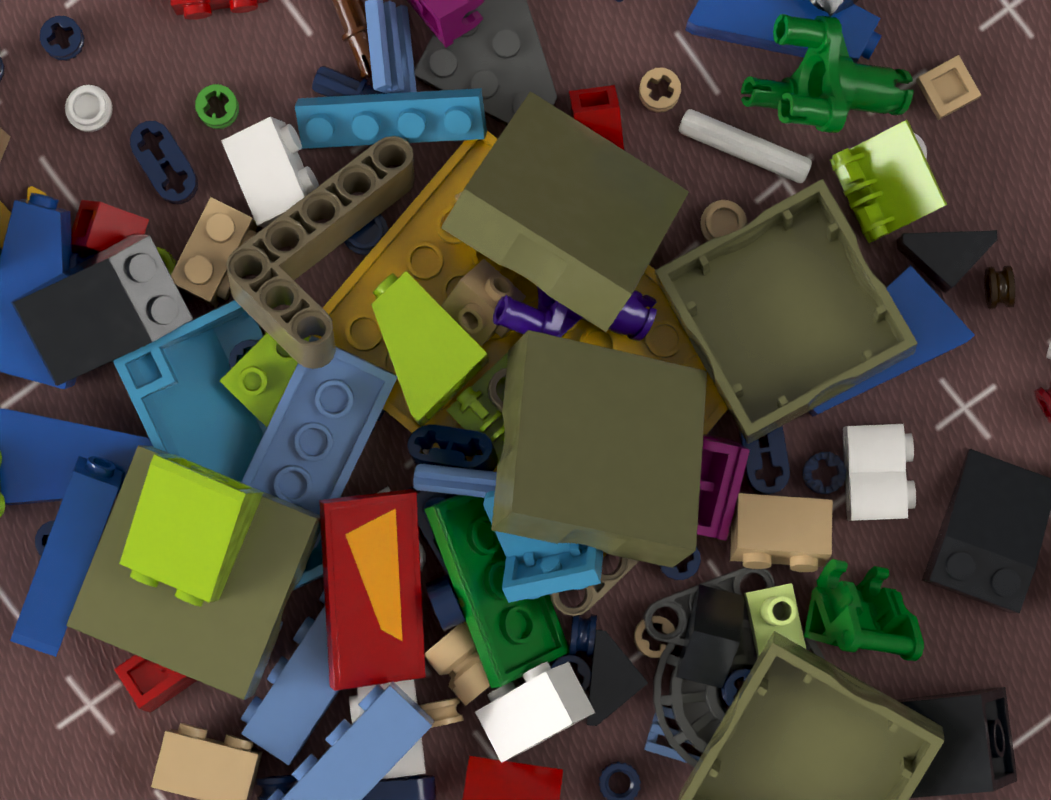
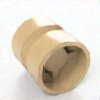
[425,622,490,706]

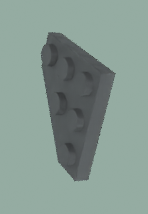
[414,0,557,126]

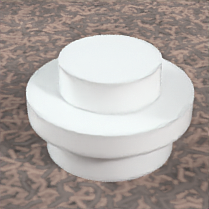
[65,85,113,132]

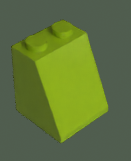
[371,271,489,427]
[119,454,264,607]

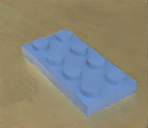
[241,335,398,548]

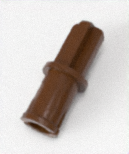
[332,0,372,79]

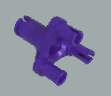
[493,285,657,341]

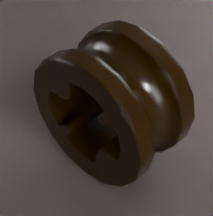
[984,266,1015,309]

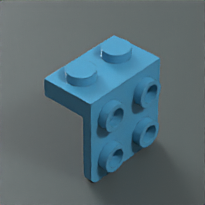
[483,490,603,603]

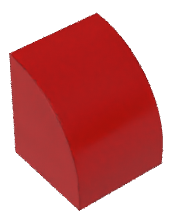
[569,85,624,150]
[71,200,149,254]

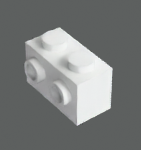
[221,116,319,228]
[475,661,595,763]

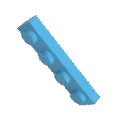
[295,88,487,149]

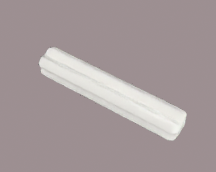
[679,109,812,183]

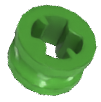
[195,84,239,129]

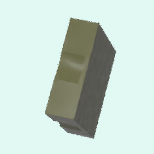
[441,91,689,332]
[655,179,918,444]
[491,330,707,568]
[66,445,321,700]
[678,631,945,800]

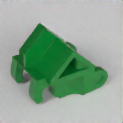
[804,559,924,661]

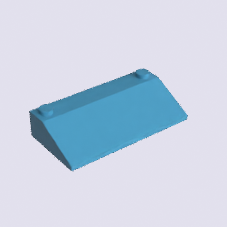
[113,300,341,590]

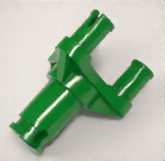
[741,14,914,133]

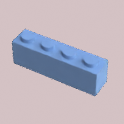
[240,592,340,765]
[267,681,434,800]

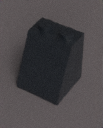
[896,687,1017,798]

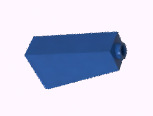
[685,0,882,63]
[0,193,77,389]
[808,265,975,417]
[0,409,153,505]
[10,456,124,657]

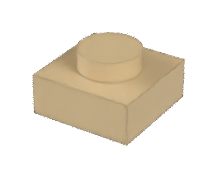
[916,55,981,120]

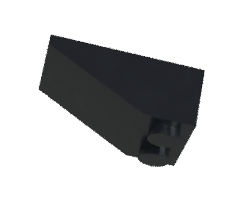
[11,234,193,386]
[922,449,1051,613]

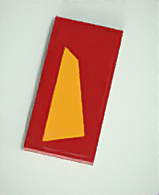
[319,489,426,691]

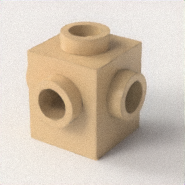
[441,259,526,346]

